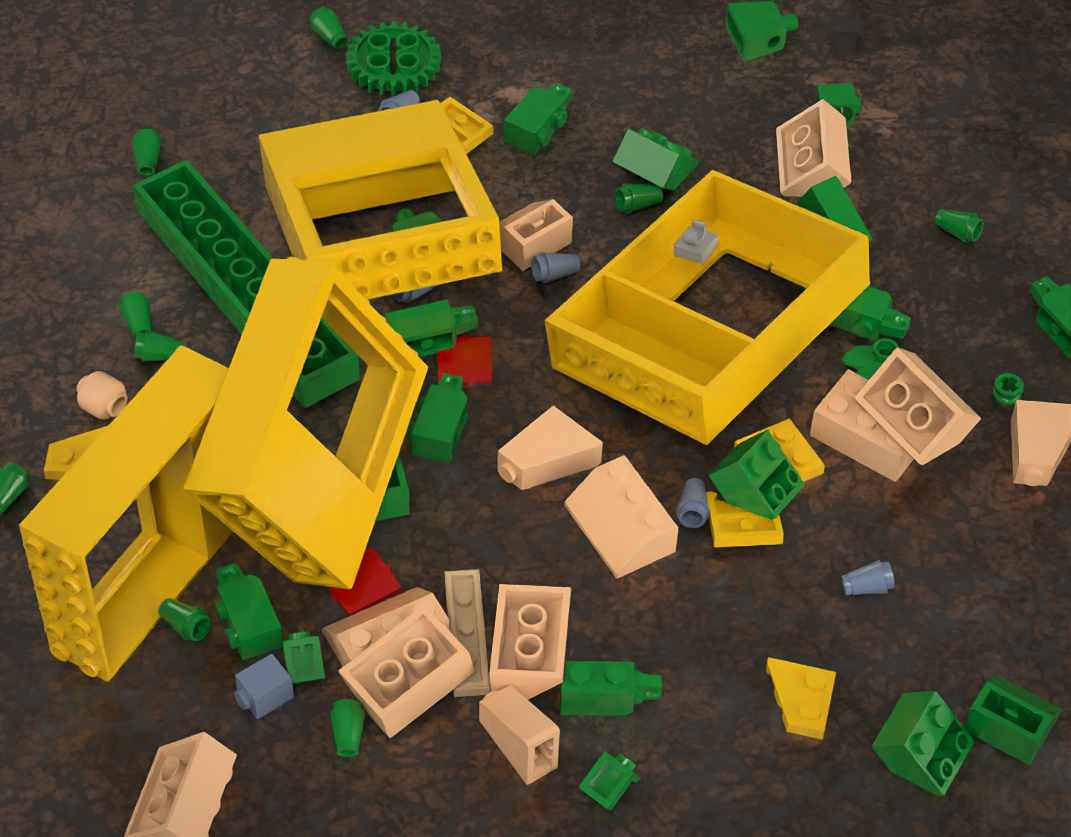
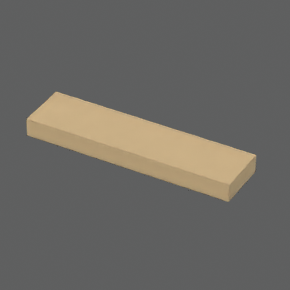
[444,569,490,697]

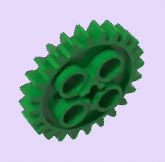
[346,21,441,97]

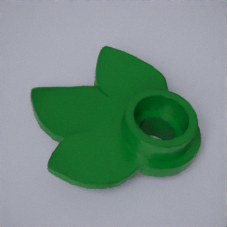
[842,338,899,380]

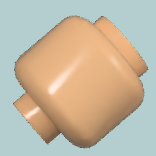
[76,371,127,420]

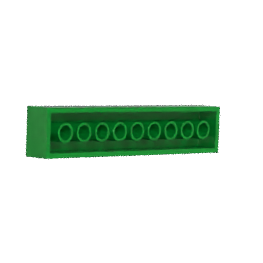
[133,159,360,409]

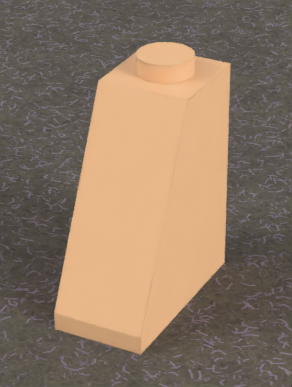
[1011,400,1071,486]
[497,406,603,490]
[479,685,560,785]

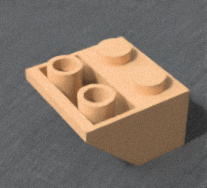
[499,199,573,271]

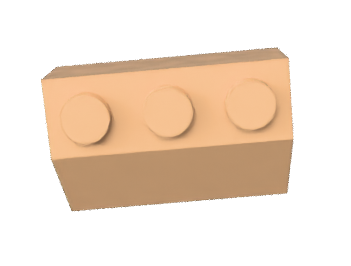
[776,99,851,197]
[854,347,981,465]
[564,455,678,579]
[489,584,571,700]
[322,587,449,667]
[339,605,475,738]
[124,732,237,837]

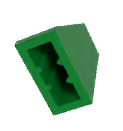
[795,176,873,243]

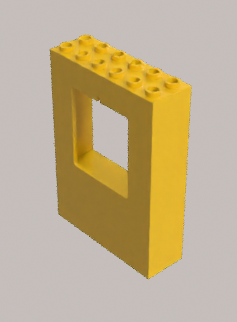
[545,170,870,445]

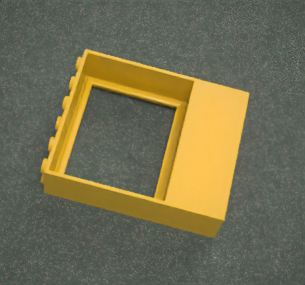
[259,100,502,299]
[183,257,428,589]
[19,345,233,682]

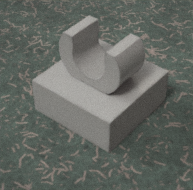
[674,220,719,264]

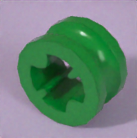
[992,373,1024,406]

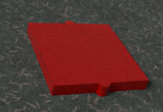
[438,335,492,387]
[326,547,402,617]

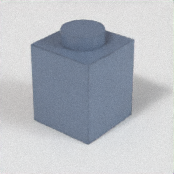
[234,654,294,719]

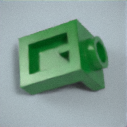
[282,631,325,685]
[579,751,641,811]

